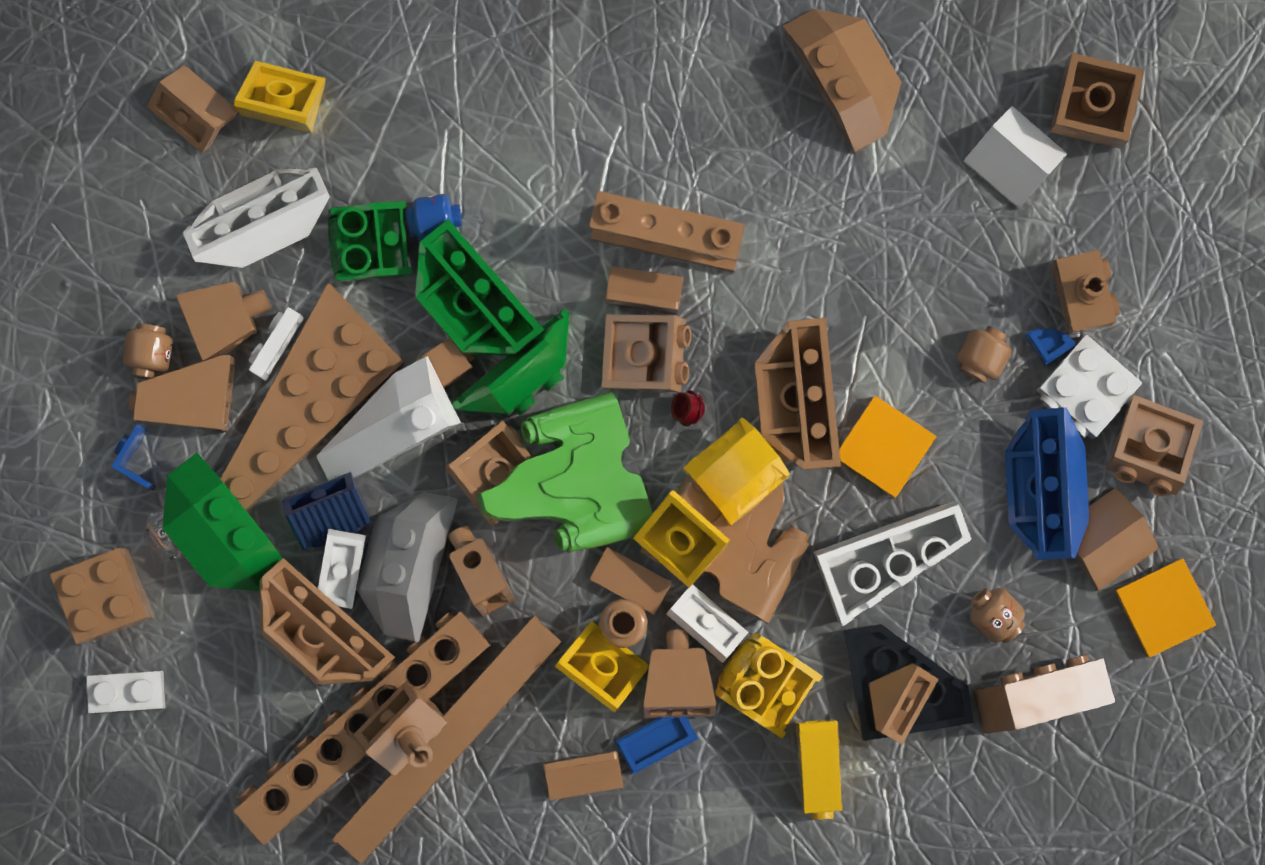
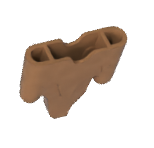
[639,443,810,624]

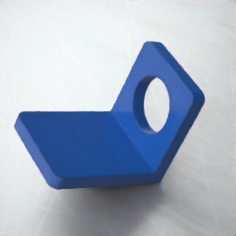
[111,424,156,490]

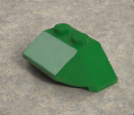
[415,219,545,355]
[451,308,570,417]
[162,452,283,591]

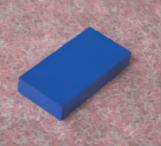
[615,717,698,774]

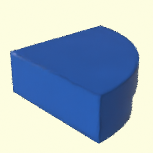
[1024,328,1077,366]

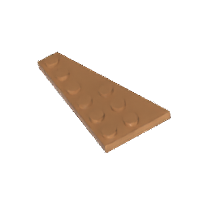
[221,282,405,511]

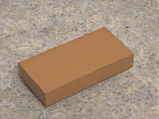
[589,547,672,615]

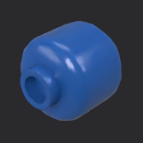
[407,194,462,242]

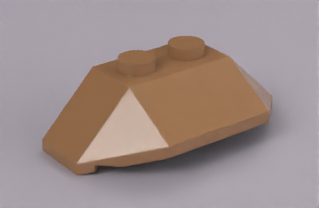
[782,9,901,153]
[754,317,841,470]
[259,558,395,684]

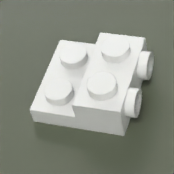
[1036,334,1142,439]

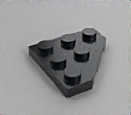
[843,624,974,741]

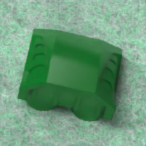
[328,201,413,283]

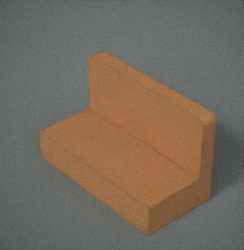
[147,66,238,153]
[605,266,683,315]
[543,750,624,800]

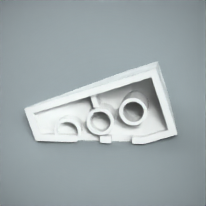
[316,356,461,481]

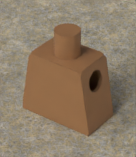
[176,282,272,361]
[449,526,516,617]
[644,630,716,718]

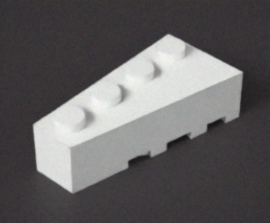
[813,501,971,626]

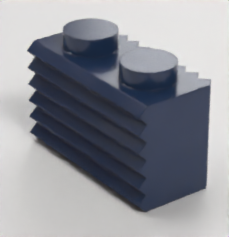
[282,472,371,550]

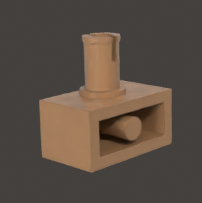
[1051,250,1120,336]
[354,681,447,776]

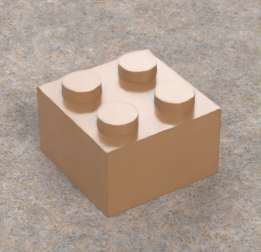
[1050,53,1145,149]
[50,547,154,645]

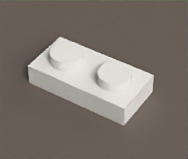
[249,307,305,381]
[318,529,366,609]
[666,585,749,663]
[86,671,165,713]

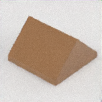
[1074,488,1159,591]

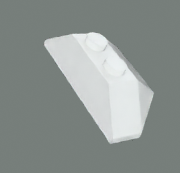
[183,168,330,268]

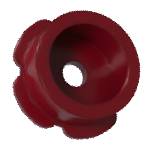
[671,390,705,427]

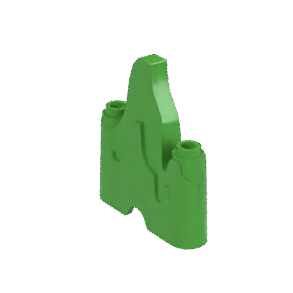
[476,392,653,553]

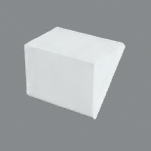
[963,106,1067,209]

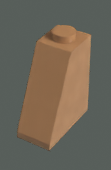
[129,355,236,432]

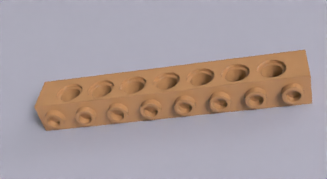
[233,611,492,845]

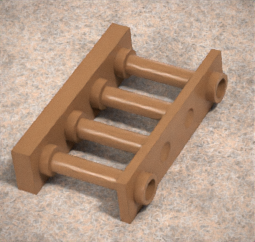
[589,191,745,273]

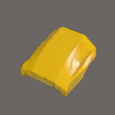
[683,417,790,526]
[715,632,823,739]

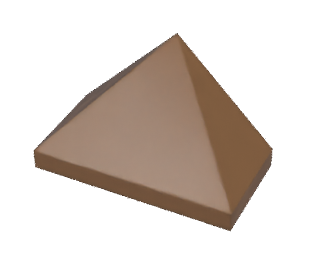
[869,663,938,745]

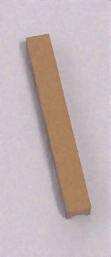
[332,616,562,864]

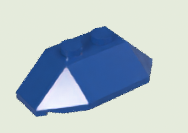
[1005,407,1089,560]

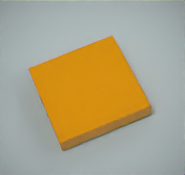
[839,395,937,498]
[1115,558,1216,658]

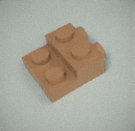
[601,314,691,393]
[1106,395,1203,497]
[444,421,536,526]

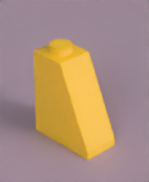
[795,719,842,820]

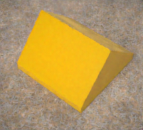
[234,60,326,133]
[633,490,730,588]
[555,621,649,713]

